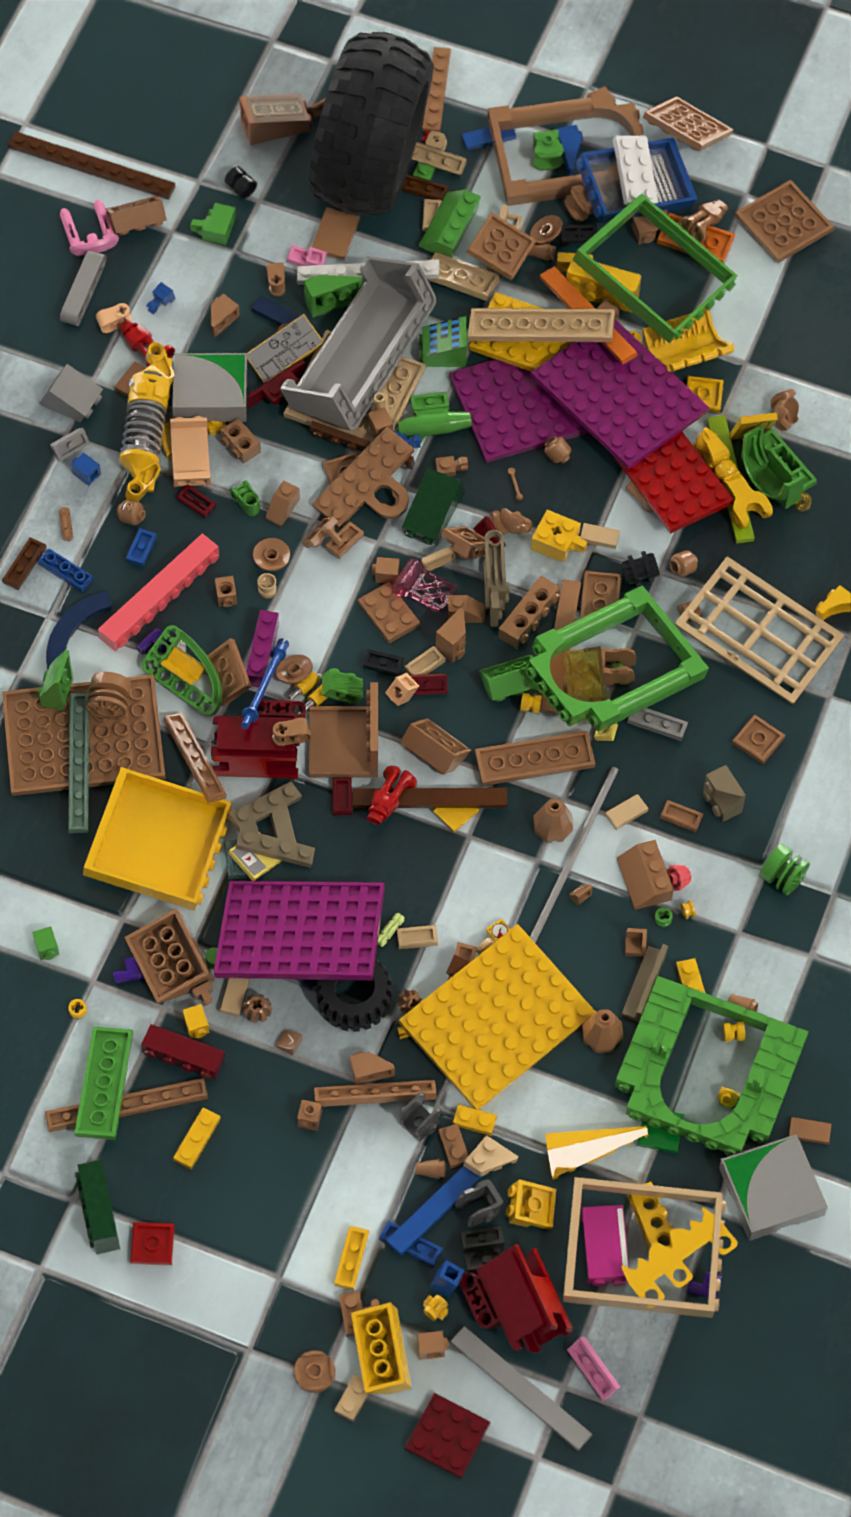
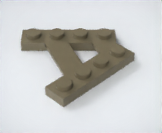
[228,781,315,868]

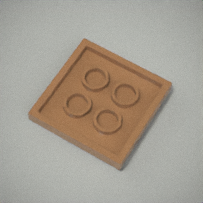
[466,212,536,281]

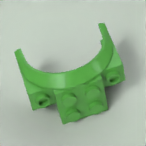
[741,425,817,509]

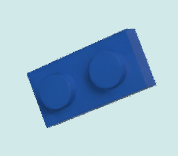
[126,528,157,567]

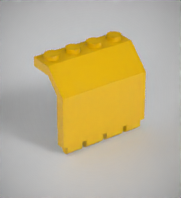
[642,310,735,372]

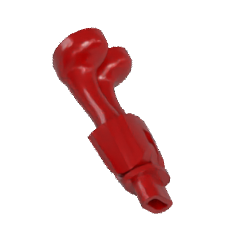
[119,319,175,368]
[367,766,417,825]

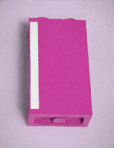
[581,1205,629,1287]

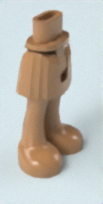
[677,200,728,243]

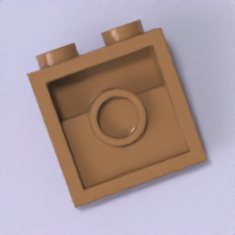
[441,526,493,559]

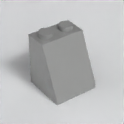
[39,364,103,422]

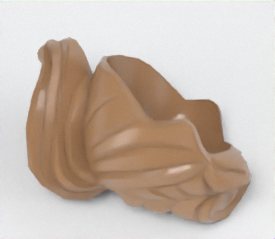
[770,389,799,431]
[490,508,532,536]

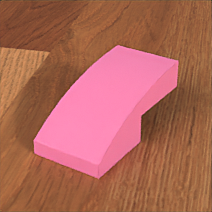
[286,245,327,266]

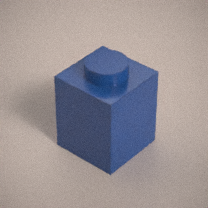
[71,452,101,486]
[430,1260,464,1297]

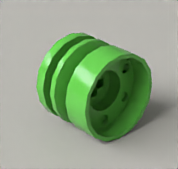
[759,843,810,896]

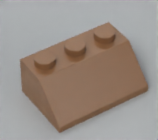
[106,196,167,235]
[400,718,472,775]
[617,840,674,910]

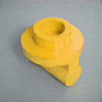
[718,1087,740,1107]

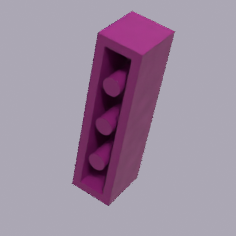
[246,610,279,688]

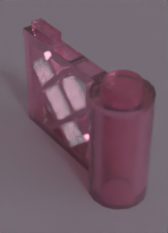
[392,559,457,613]

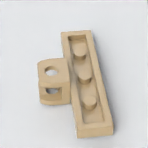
[411,130,467,177]

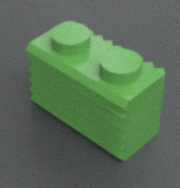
[322,668,363,705]

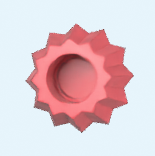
[667,865,692,891]

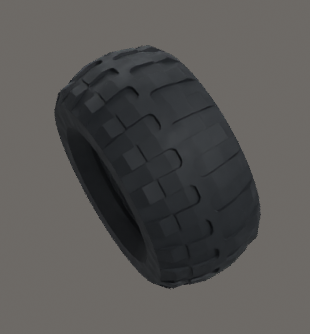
[308,32,433,216]

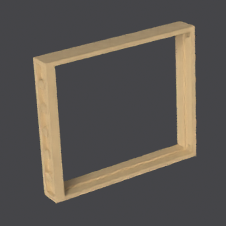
[563,1177,726,1318]

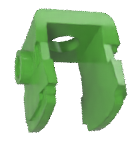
[533,130,565,170]

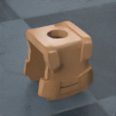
[564,182,608,222]
[599,648,636,686]

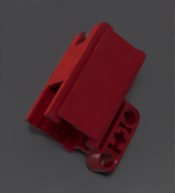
[211,700,306,779]
[460,1245,573,1353]

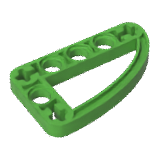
[142,625,222,716]

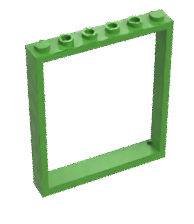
[573,193,738,344]

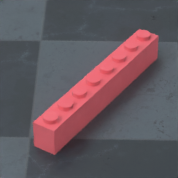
[98,533,219,652]

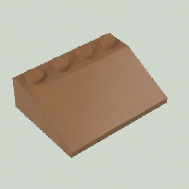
[125,908,215,1004]

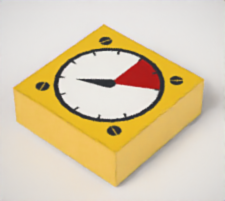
[486,919,511,942]

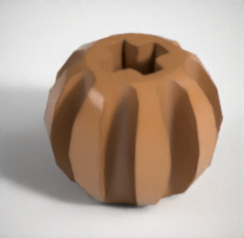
[242,993,272,1023]

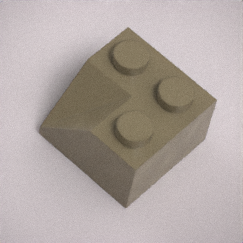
[702,765,746,822]

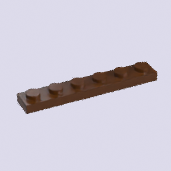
[310,420,415,469]

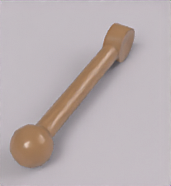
[508,468,523,501]

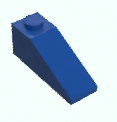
[557,124,583,176]

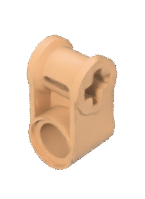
[96,303,132,333]

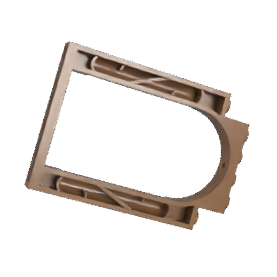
[487,91,643,206]

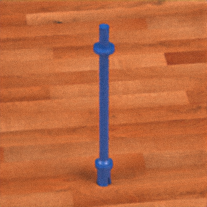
[241,638,289,729]

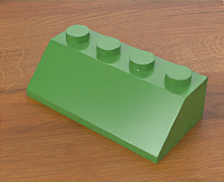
[419,190,481,258]

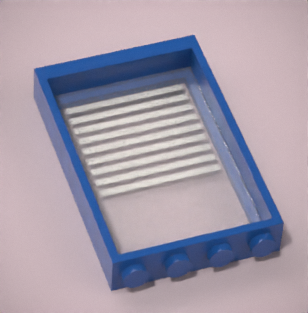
[576,138,697,224]

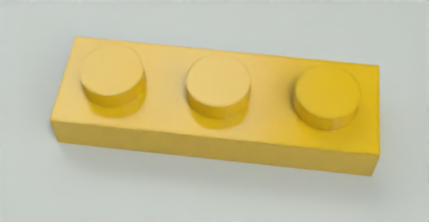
[173,1108,221,1169]
[334,1226,369,1290]

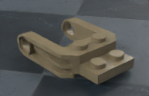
[483,530,509,627]

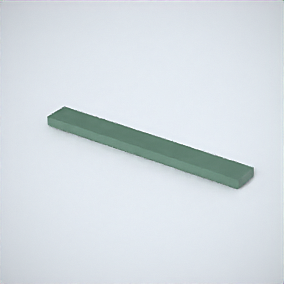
[69,693,89,833]

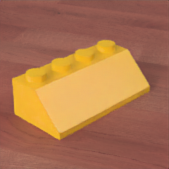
[351,1302,412,1394]

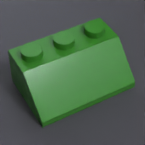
[478,654,538,701]

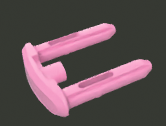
[60,200,119,256]

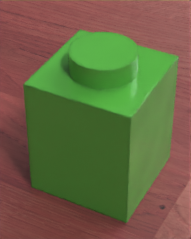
[32,926,59,961]

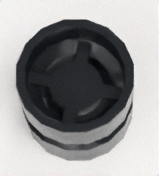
[224,166,257,199]

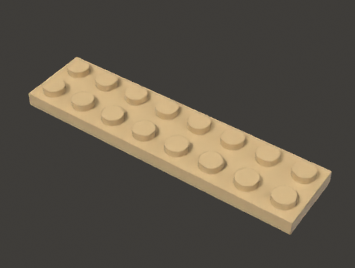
[468,308,615,342]

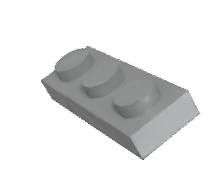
[627,708,688,741]

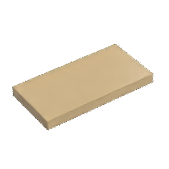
[427,252,501,301]

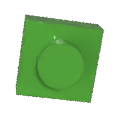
[413,162,435,181]

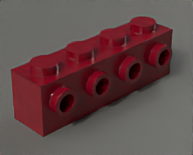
[141,1024,225,1080]

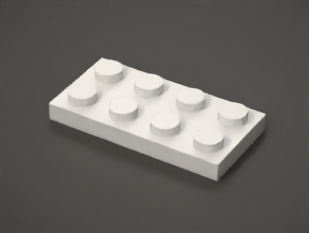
[613,136,658,205]

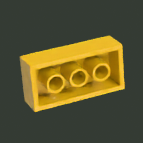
[566,256,642,313]

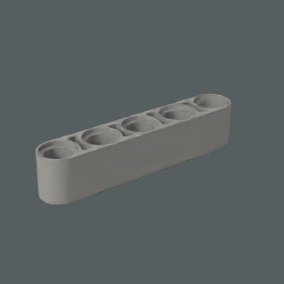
[60,250,106,326]

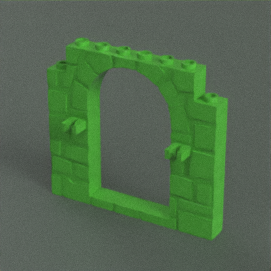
[615,976,809,1156]

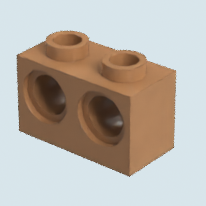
[220,418,261,464]

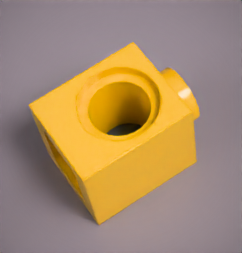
[183,1004,209,1039]

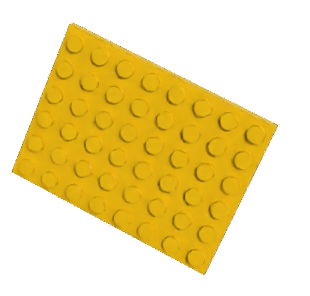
[398,924,596,1110]

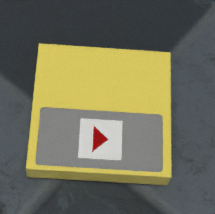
[228,832,282,881]

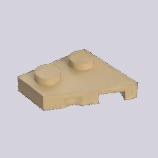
[463,1135,519,1177]

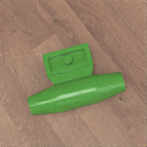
[397,392,471,437]

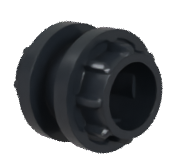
[622,551,660,587]

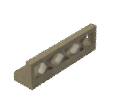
[621,944,668,1023]

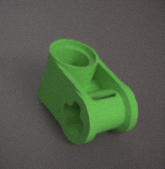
[229,480,260,516]

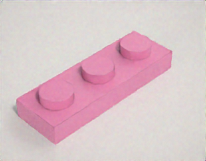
[567,1336,620,1401]

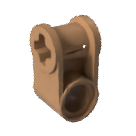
[266,262,285,297]
[273,718,311,746]

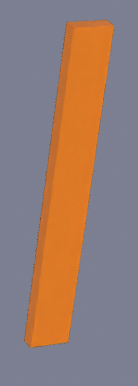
[540,266,637,365]

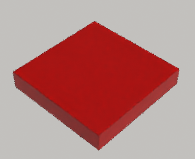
[130,1222,175,1265]

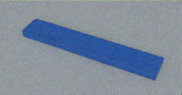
[386,1166,485,1256]

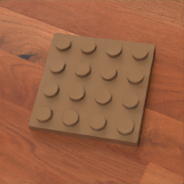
[643,96,733,151]
[735,180,834,263]

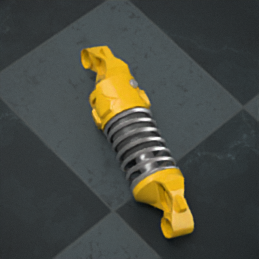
[119,342,174,502]

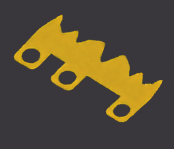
[622,1207,737,1308]

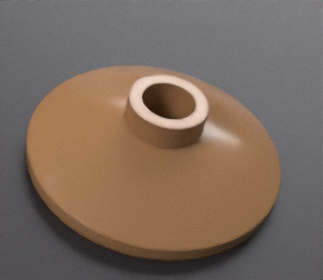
[530,215,563,244]
[253,538,290,571]
[276,655,313,684]

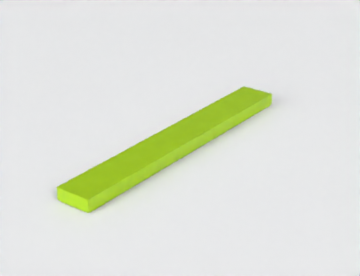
[707,415,755,544]

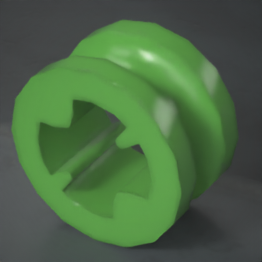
[655,907,673,927]

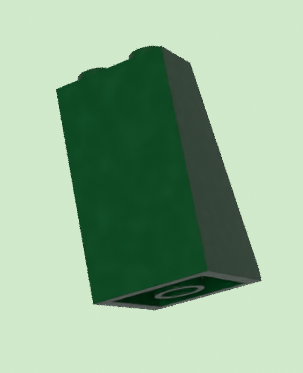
[402,468,465,545]

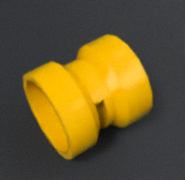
[520,693,542,714]
[722,1021,745,1042]

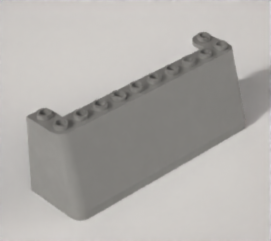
[280,256,436,431]

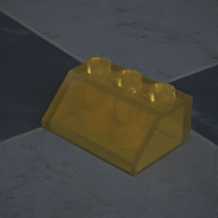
[563,646,607,702]

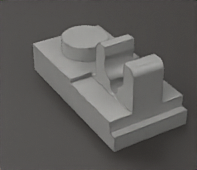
[50,428,90,462]

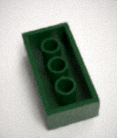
[75,1159,120,1255]

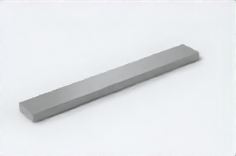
[450,1326,592,1451]

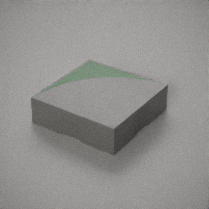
[172,353,247,422]
[719,1134,828,1241]

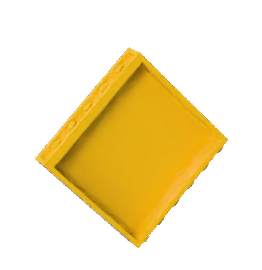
[83,767,234,911]

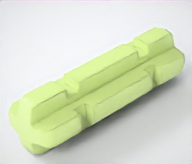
[378,913,404,947]

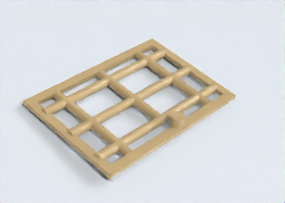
[675,557,845,705]

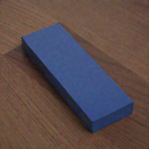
[462,127,517,151]
[379,1220,443,1268]

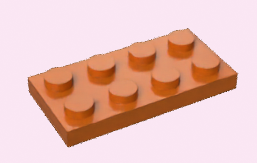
[657,213,735,263]

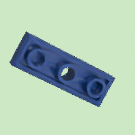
[38,548,94,592]

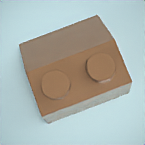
[436,608,466,664]

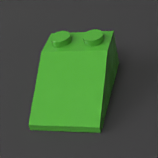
[304,275,362,317]
[38,650,74,711]

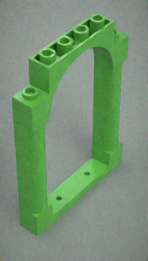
[525,585,709,732]

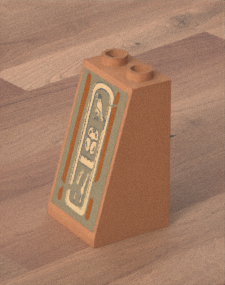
[239,94,312,146]

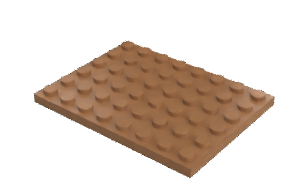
[2,675,166,796]

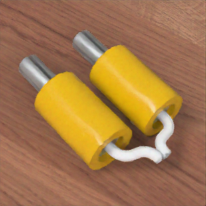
[288,671,328,712]

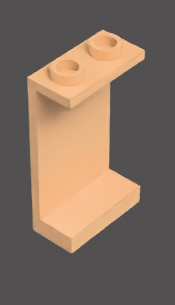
[170,416,211,487]

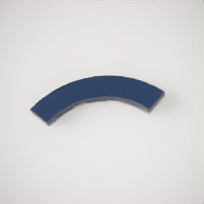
[46,590,111,671]

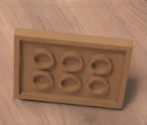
[309,682,378,778]

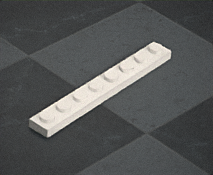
[297,260,440,285]

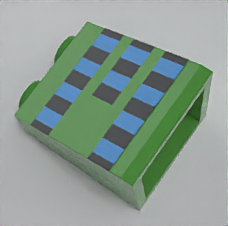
[419,317,467,367]

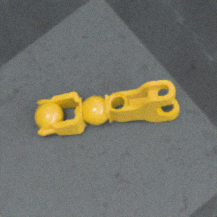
[696,427,773,529]

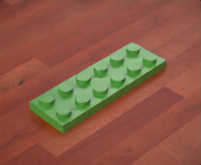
[75,1026,134,1140]

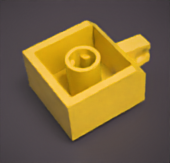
[531,510,587,562]

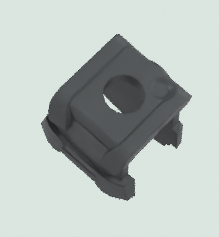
[398,1092,442,1142]
[455,1180,503,1229]

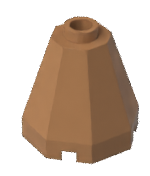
[533,799,573,843]
[582,1009,624,1053]

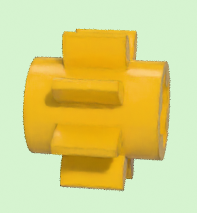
[423,1295,448,1321]

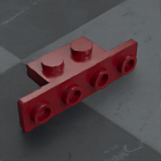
[246,360,306,408]

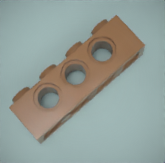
[498,576,560,649]

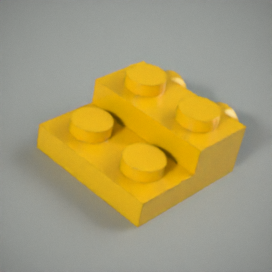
[506,1180,556,1230]

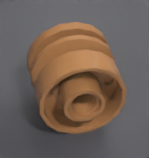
[87,672,131,720]

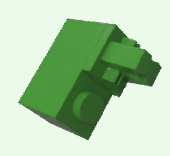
[190,203,236,246]

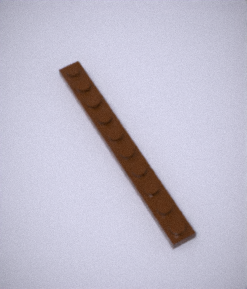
[8,131,176,200]

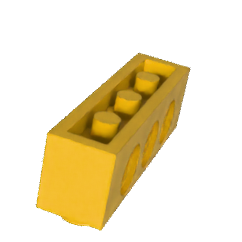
[627,1182,674,1251]

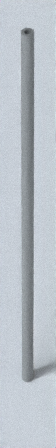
[530,767,619,943]

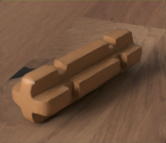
[59,507,74,541]

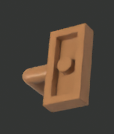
[302,516,344,548]
[339,1291,379,1337]

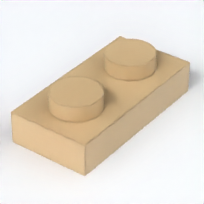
[334,1374,368,1422]

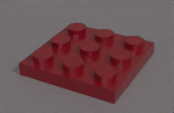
[405,1393,490,1479]

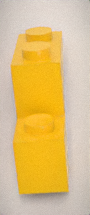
[815,585,851,620]

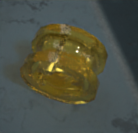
[795,493,812,511]

